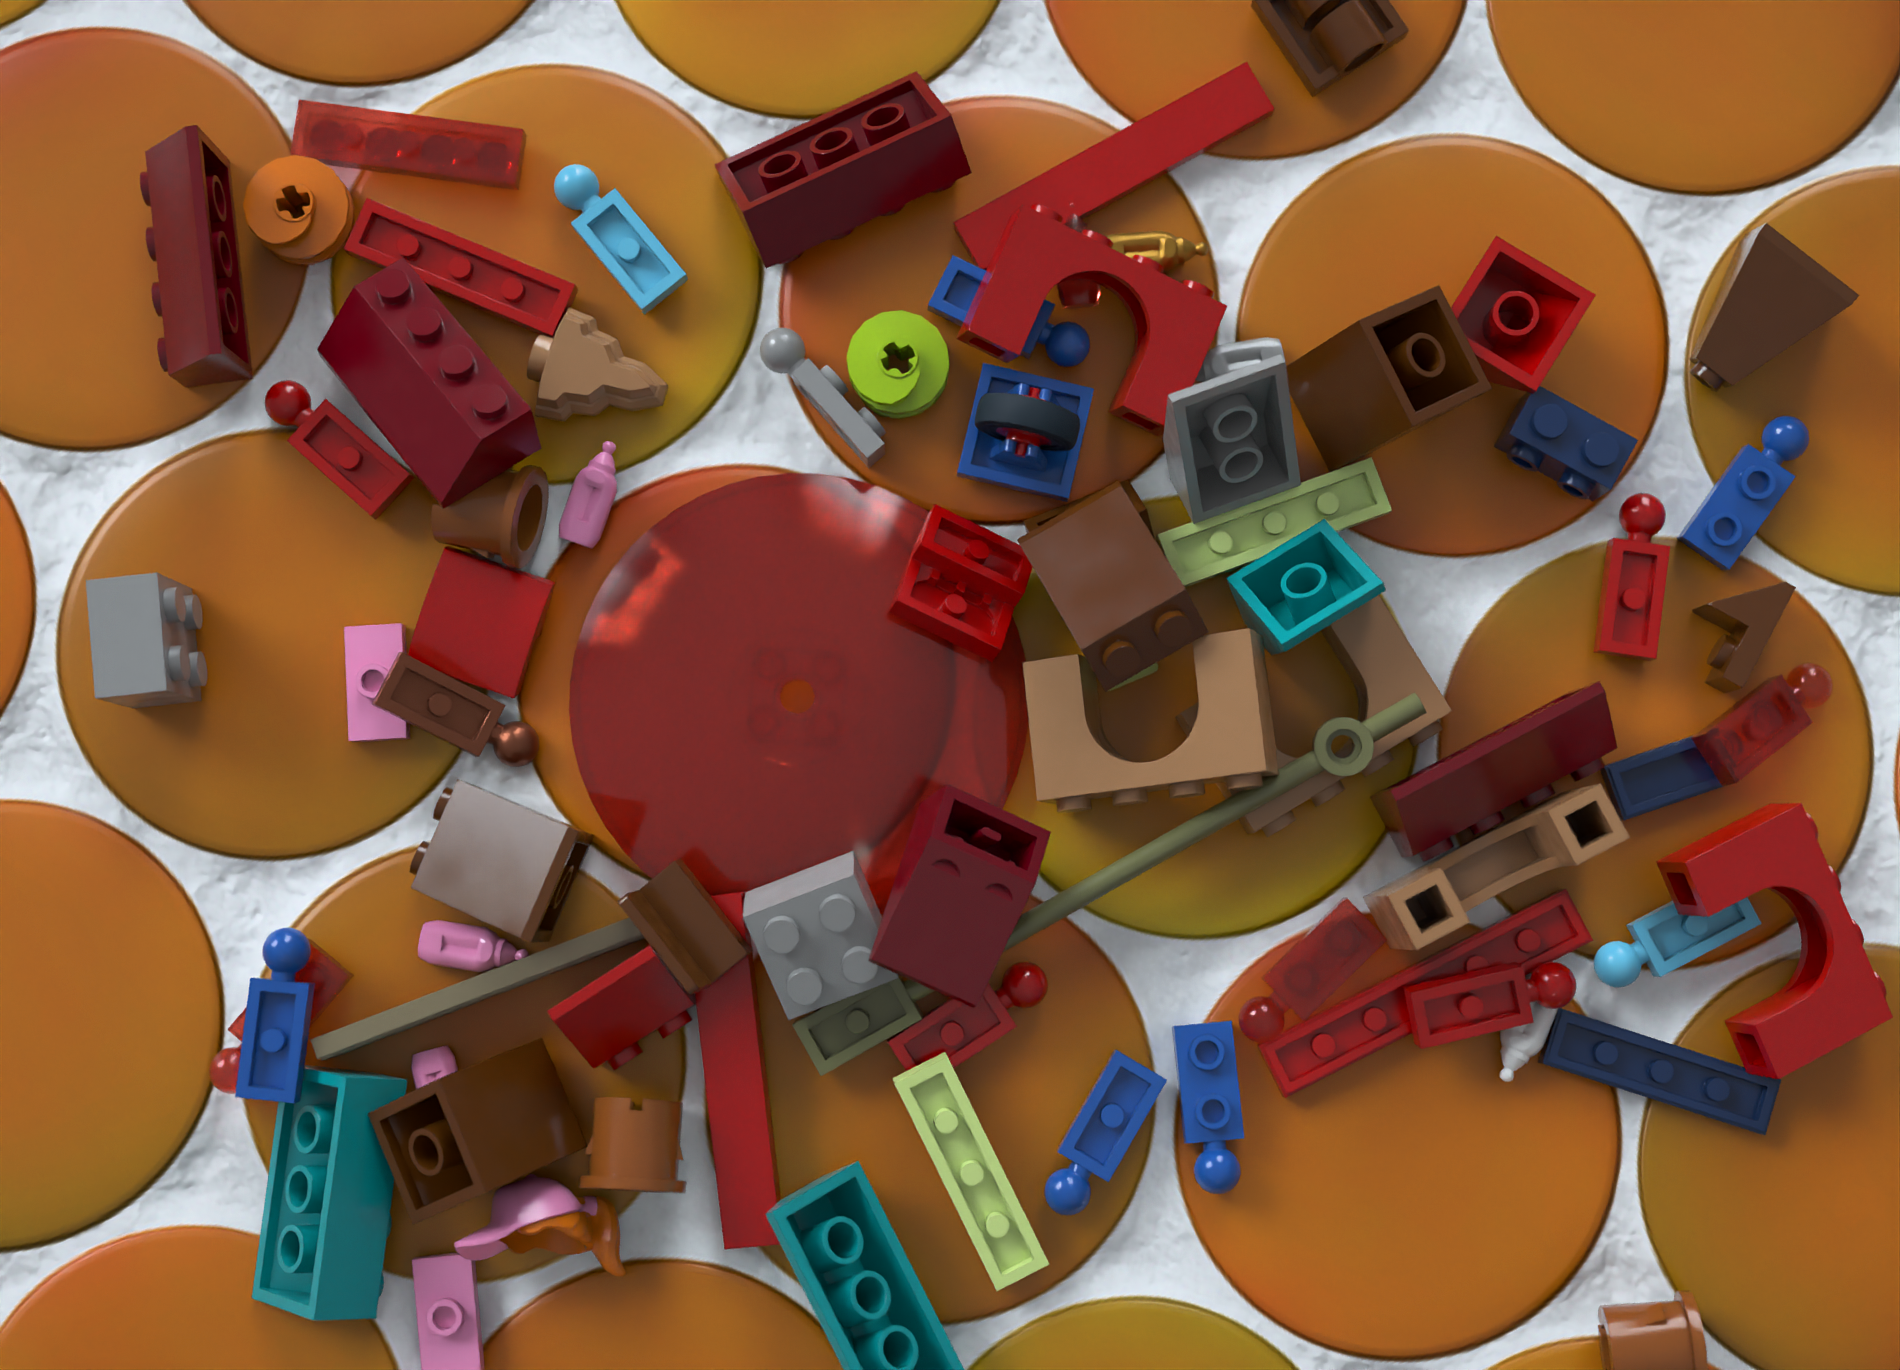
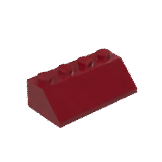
[714,71,972,269]
[140,125,253,387]
[317,258,541,509]
[1370,681,1618,862]

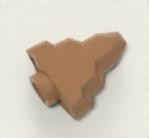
[527,307,669,422]

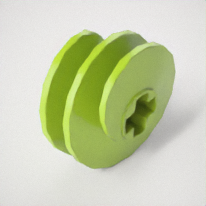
[847,310,950,419]

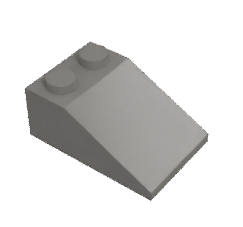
[1163,354,1301,524]

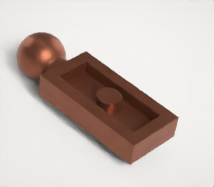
[372,652,540,767]

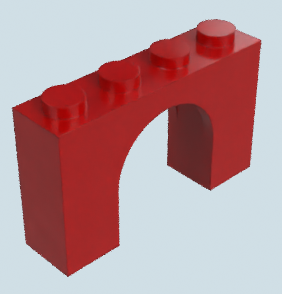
[956,204,1227,436]
[1656,803,1893,1079]

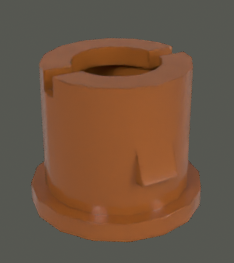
[431,465,549,569]
[578,1097,686,1194]
[1598,1290,1708,1370]

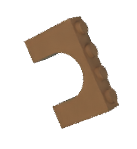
[1175,595,1452,837]
[1023,628,1279,813]
[1363,784,1630,950]

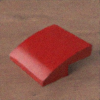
[888,504,1033,662]
[408,546,556,698]

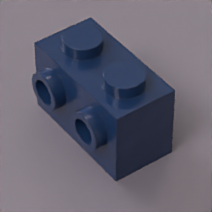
[1494,386,1638,501]

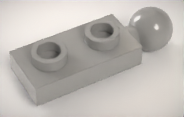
[760,328,886,468]

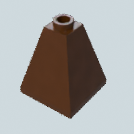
[1689,223,1859,392]

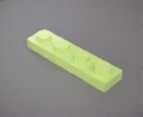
[1156,457,1392,587]
[892,1052,1049,1291]

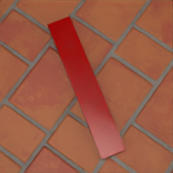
[953,61,1275,271]
[1256,889,1593,1098]
[695,891,781,1250]

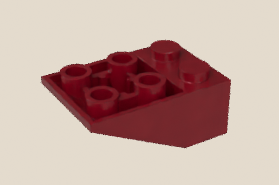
[868,784,1051,1008]

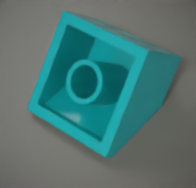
[1226,519,1386,656]

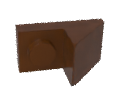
[1692,582,1796,693]

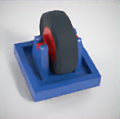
[957,363,1094,502]

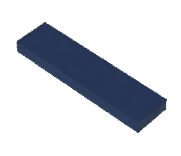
[1538,1008,1781,1135]

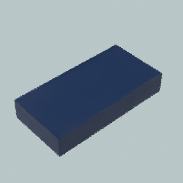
[1600,730,1732,821]

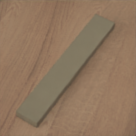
[311,918,645,1061]

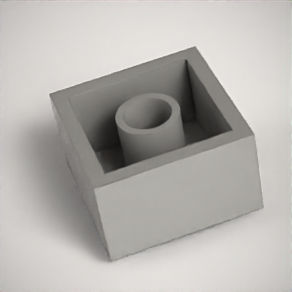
[86,573,207,708]
[743,851,898,1020]

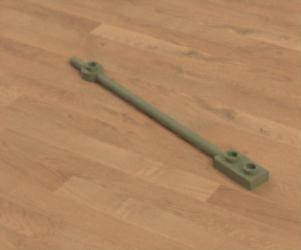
[792,693,1426,1076]

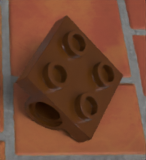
[1251,0,1409,97]

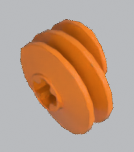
[243,155,355,265]

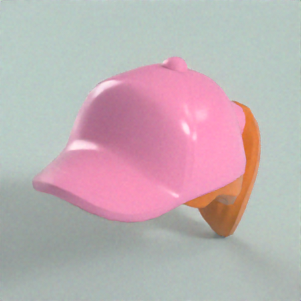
[454,1174,626,1277]

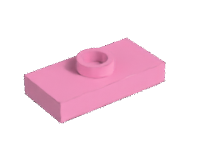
[344,623,410,743]
[412,1252,485,1370]

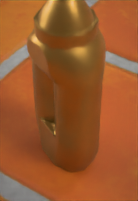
[1106,231,1208,273]

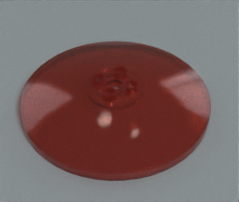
[569,473,1029,916]

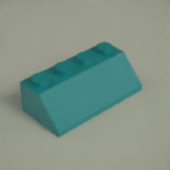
[252,1065,407,1321]
[765,1161,964,1370]

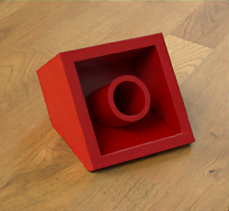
[1451,236,1596,394]
[547,945,696,1071]

